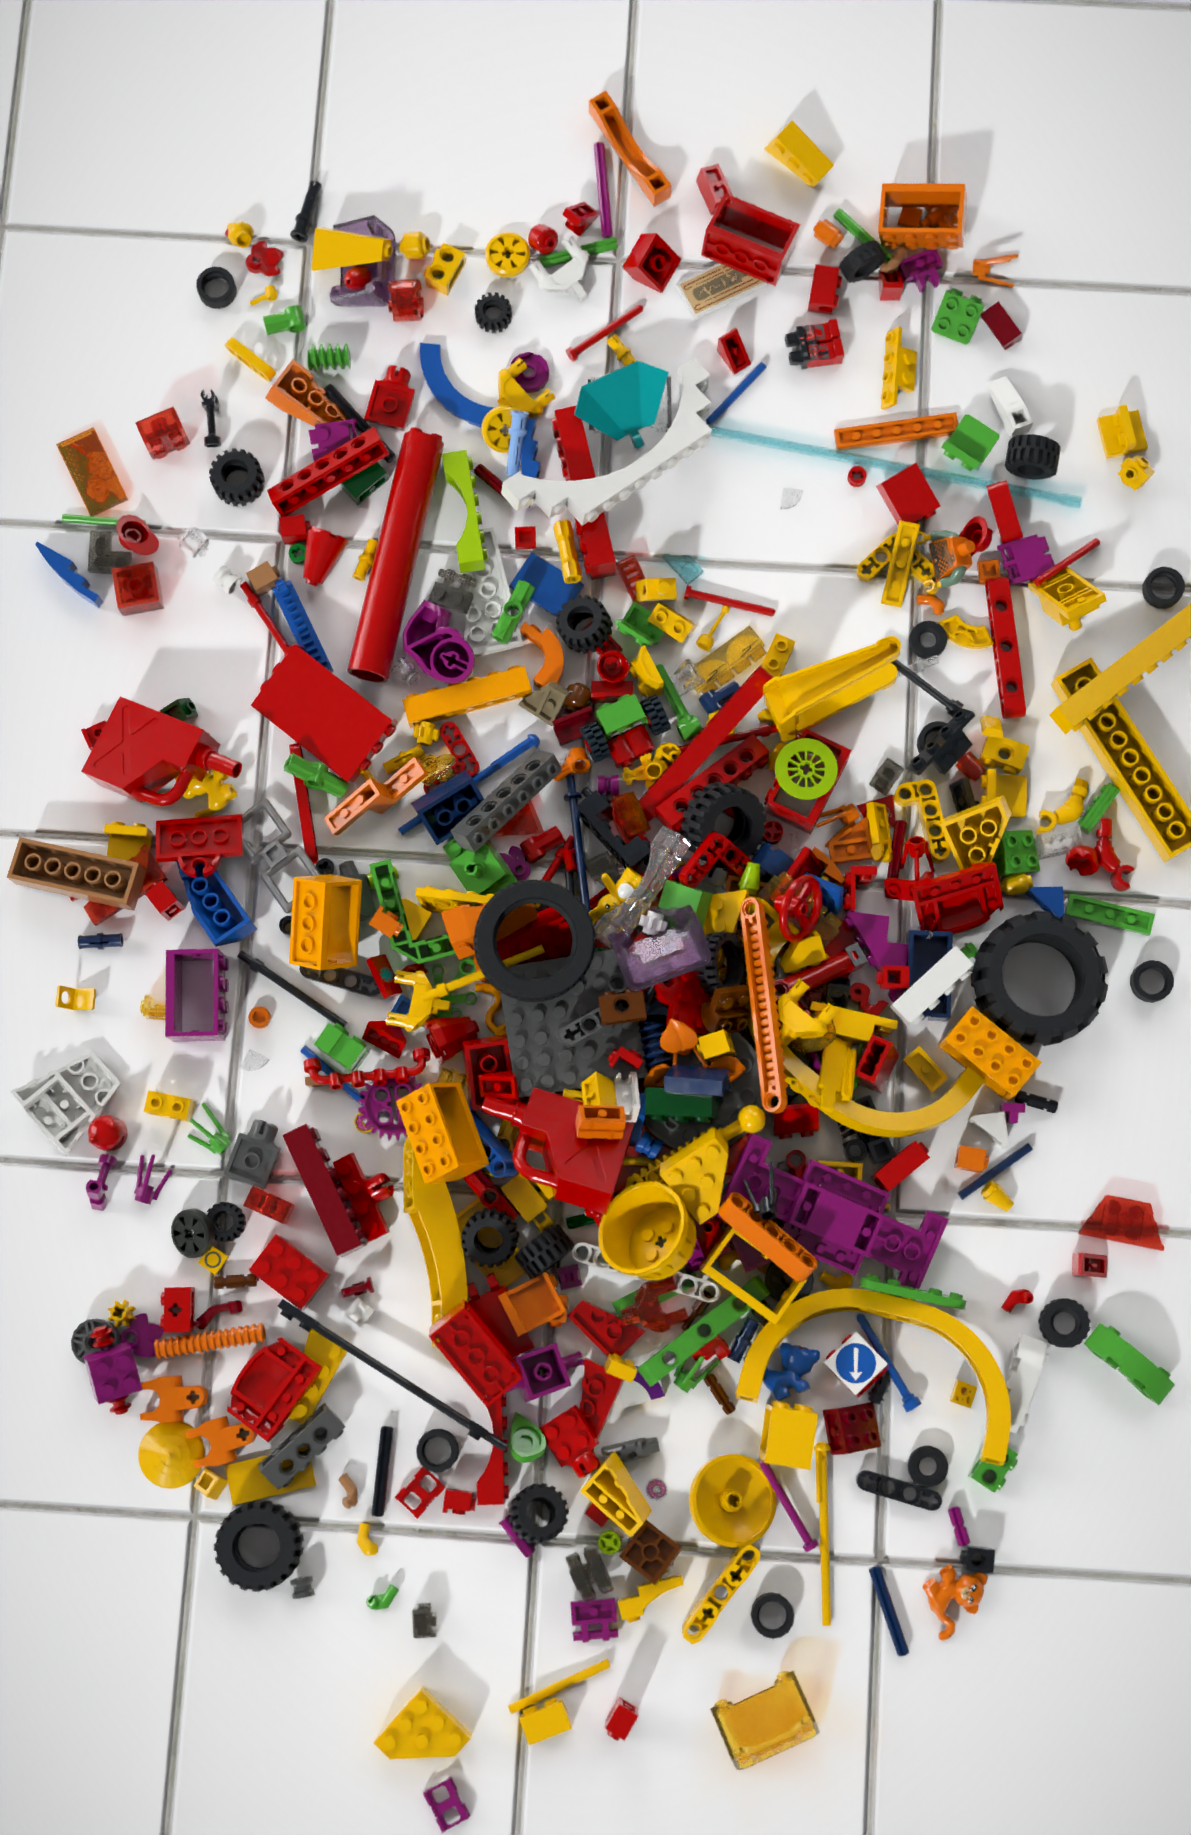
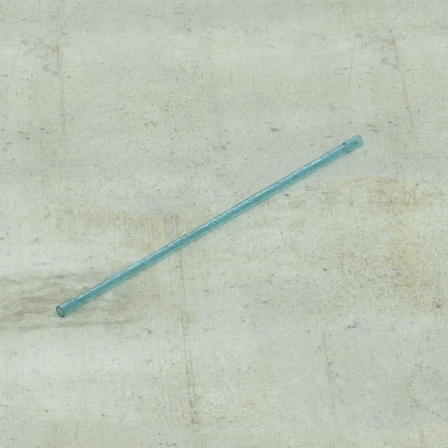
[706,423,1082,509]

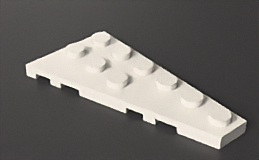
[464,527,523,657]

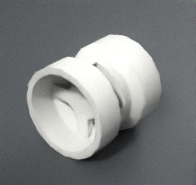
[212,565,242,595]

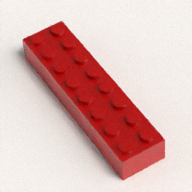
[551,406,616,580]

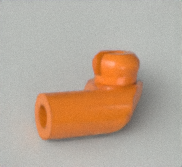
[916,594,945,615]

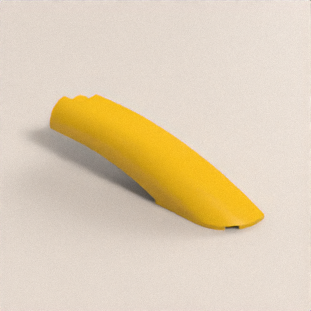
[403,1131,468,1347]

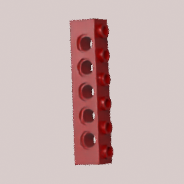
[267,427,390,517]
[655,734,770,834]

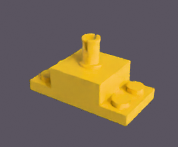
[1028,567,1107,631]
[808,1001,898,1049]

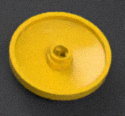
[689,1454,777,1547]

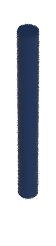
[957,1143,1033,1200]

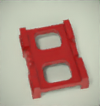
[394,1466,446,1519]

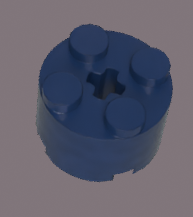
[751,842,794,889]

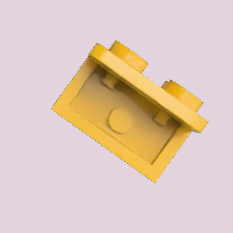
[980,769,1027,818]
[104,821,153,873]

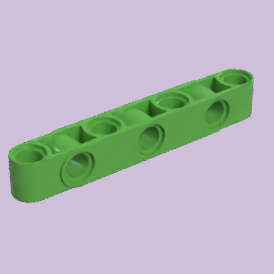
[637,1275,770,1387]

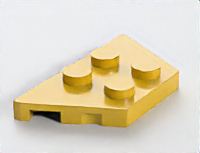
[699,890,749,941]

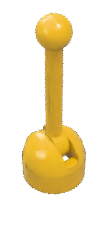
[695,605,730,652]

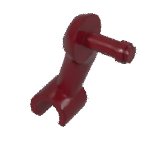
[192,1300,243,1330]

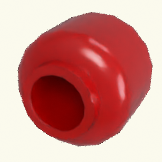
[528,224,558,254]

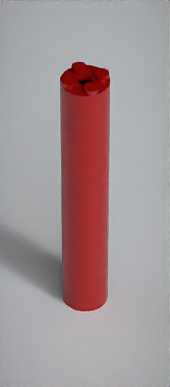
[347,427,444,683]

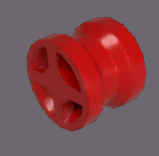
[762,821,784,845]

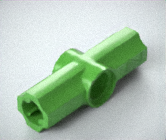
[491,580,535,645]
[283,753,349,799]

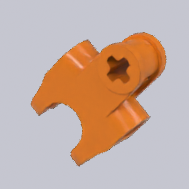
[140,1375,209,1423]
[186,1416,257,1468]

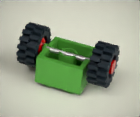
[580,694,671,763]

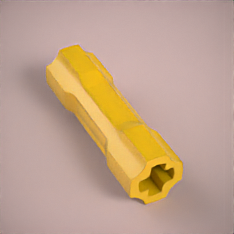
[553,520,582,584]

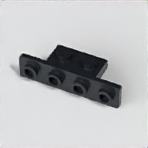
[906,708,975,776]

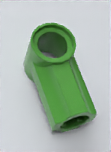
[263,305,306,335]

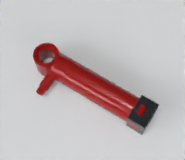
[773,942,868,1009]

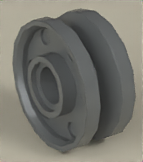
[71,1318,121,1364]

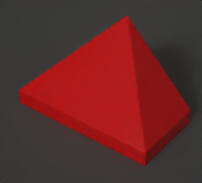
[362,1020,407,1059]

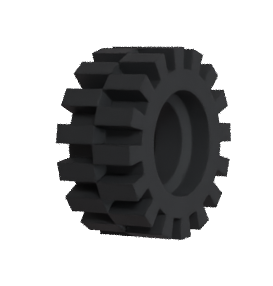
[475,292,512,333]
[207,1202,246,1242]

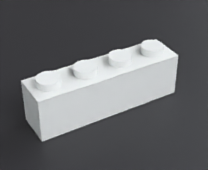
[889,945,974,1026]

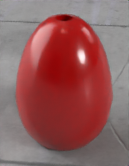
[344,265,372,291]

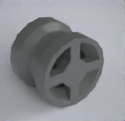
[290,1576,315,1599]

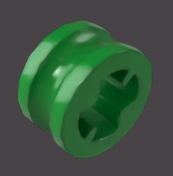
[289,543,306,565]

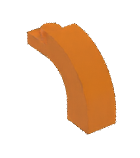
[520,622,564,689]

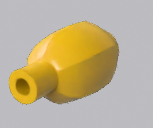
[999,873,1033,895]

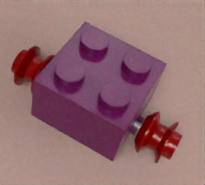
[83,1326,143,1415]

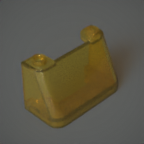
[710,1670,820,1770]

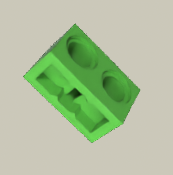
[968,1448,1018,1493]

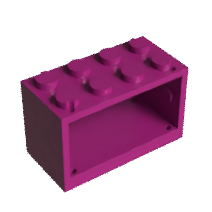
[165,948,229,1042]

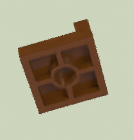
[619,1520,683,1586]

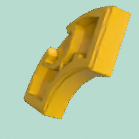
[938,614,993,649]

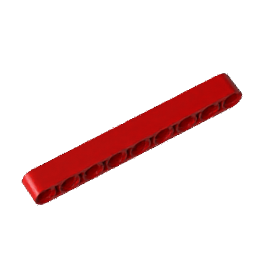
[633,665,774,822]

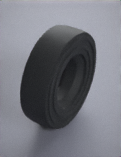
[909,621,947,659]
[907,1446,948,1487]

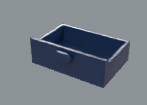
[664,1065,730,1096]

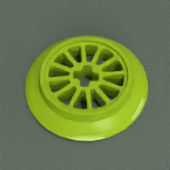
[775,738,838,800]

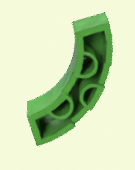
[1084,1323,1175,1405]

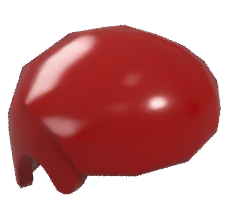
[596,650,629,684]
[1065,845,1099,876]

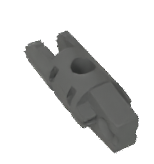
[601,1437,660,1463]

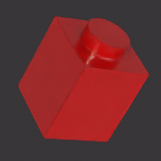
[279,514,311,544]

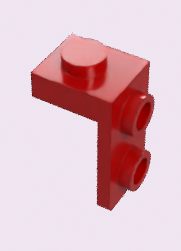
[884,871,934,901]

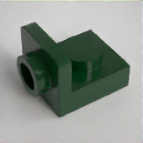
[160,698,198,722]

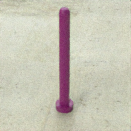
[759,1460,819,1552]

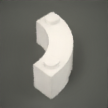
[1006,1334,1049,1434]

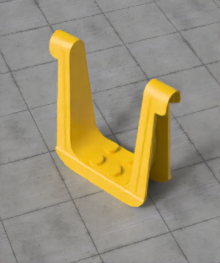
[763,636,901,742]

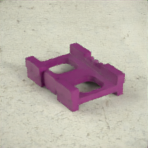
[423,1776,471,1833]

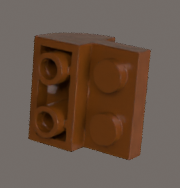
[701,984,751,1034]

